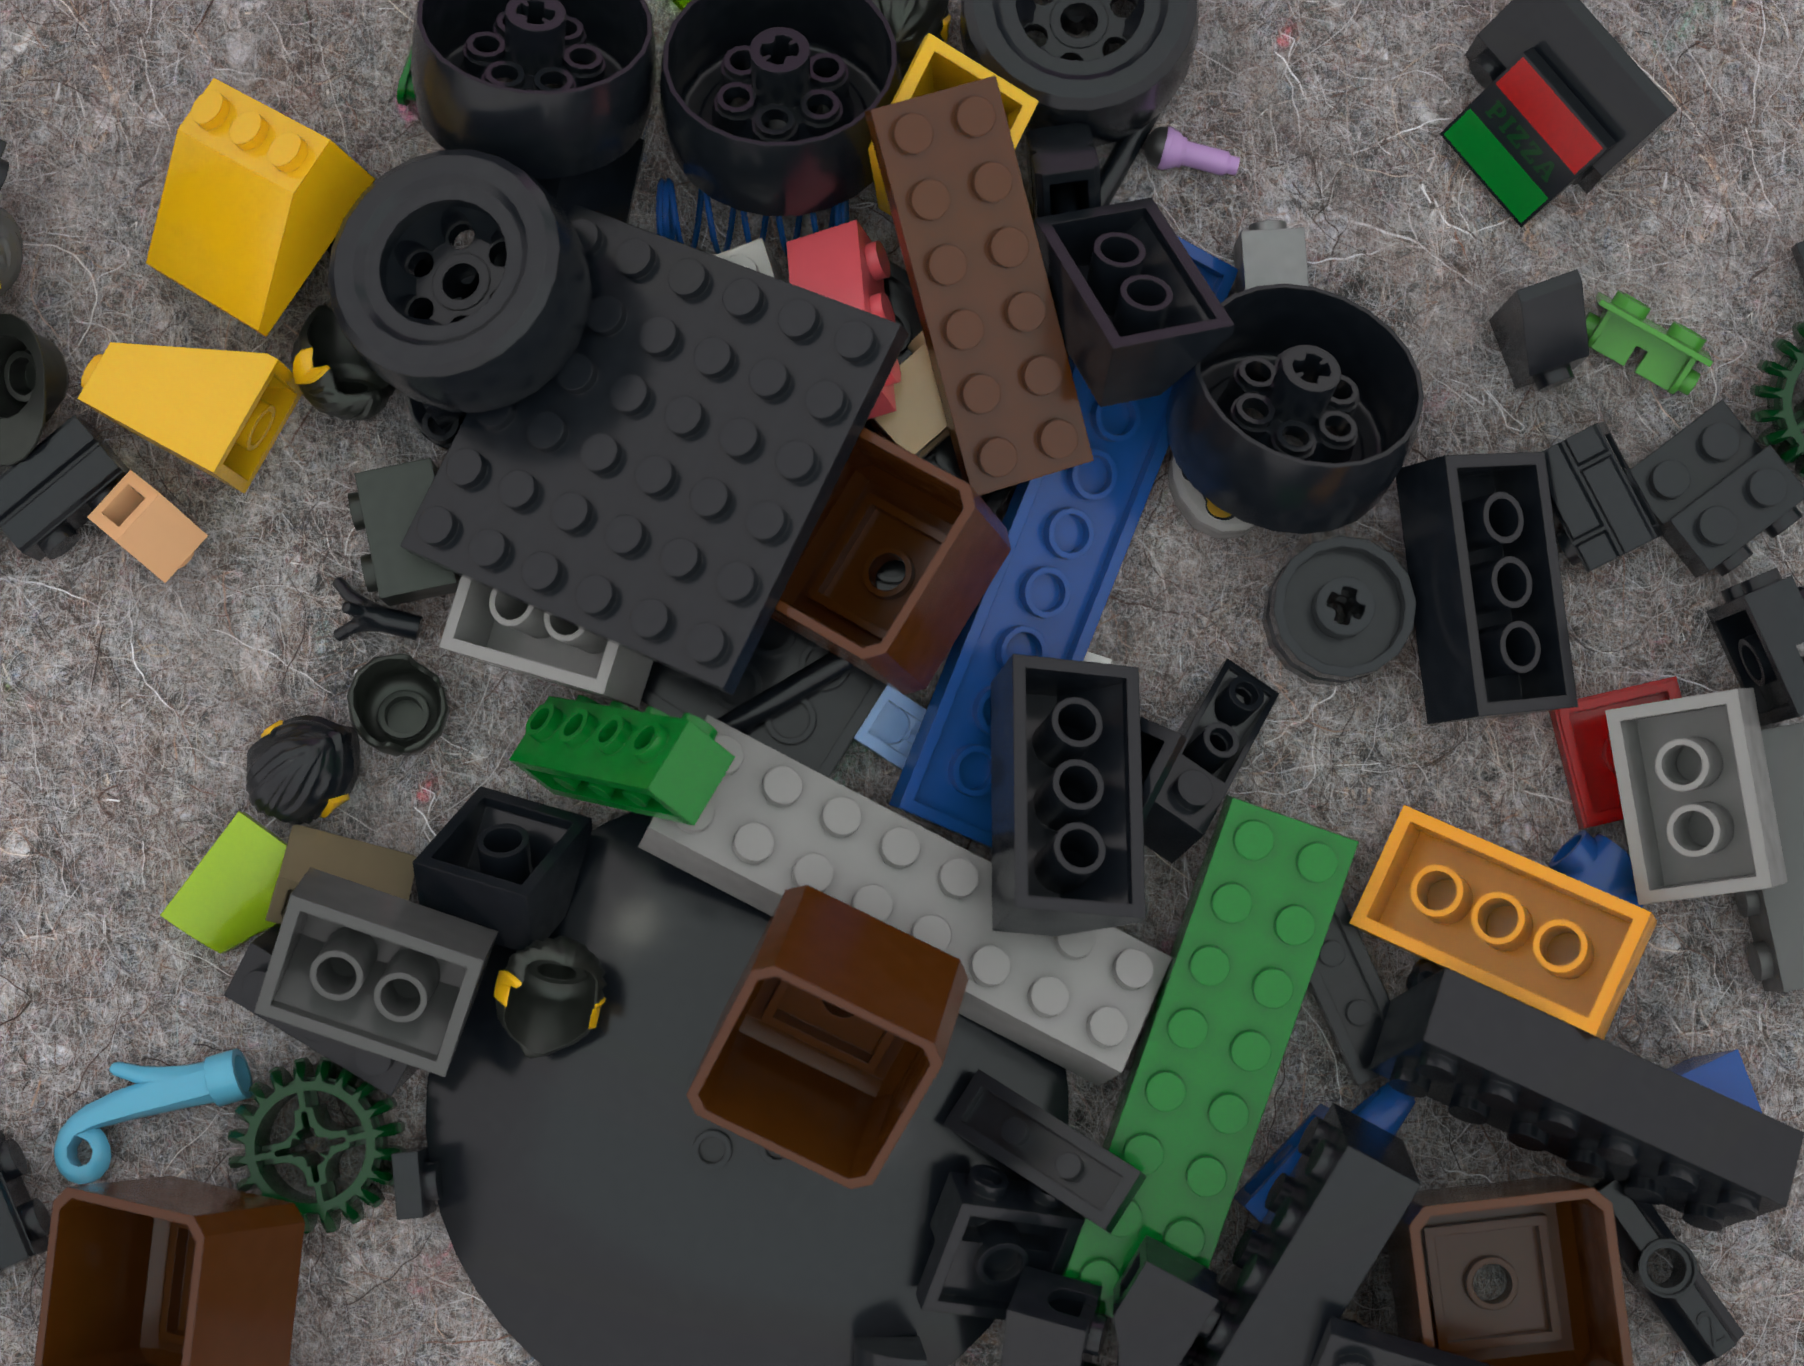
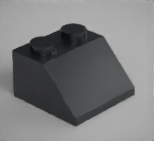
[412,786,593,951]

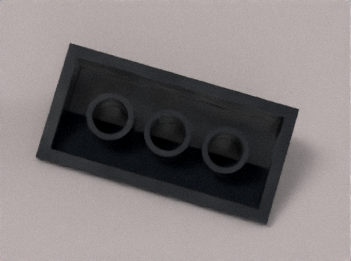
[991,654,1146,936]

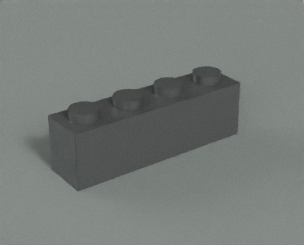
[1734,722,1804,992]

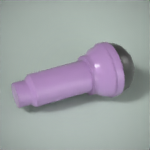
[1144,126,1240,176]

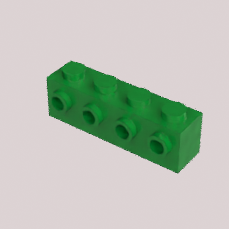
[509,695,735,826]

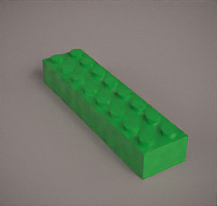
[1062,794,1359,1318]

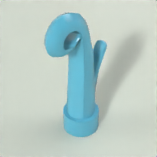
[54,1048,253,1184]

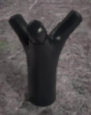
[332,577,423,641]

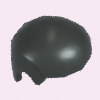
[347,653,449,757]

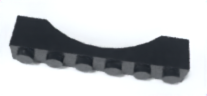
[1113,1235,1223,1366]

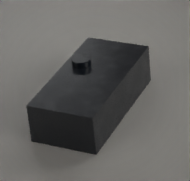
[1396,452,1578,724]

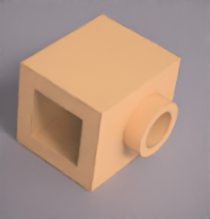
[87,470,208,583]

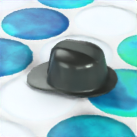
[0,314,69,466]

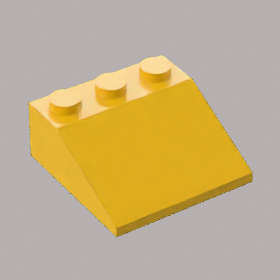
[146,78,375,337]

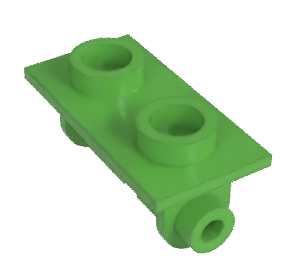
[1586,290,1713,395]

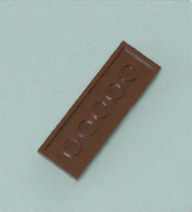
[864,75,1094,496]

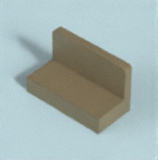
[265,824,417,924]

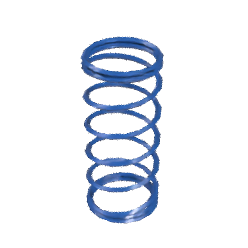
[656,177,849,257]

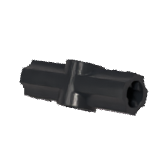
[1592,1178,1745,1366]

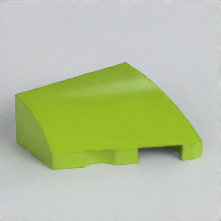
[160,811,287,954]

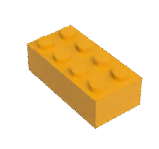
[1349,805,1658,1040]

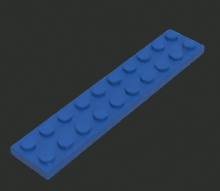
[889,236,1239,849]

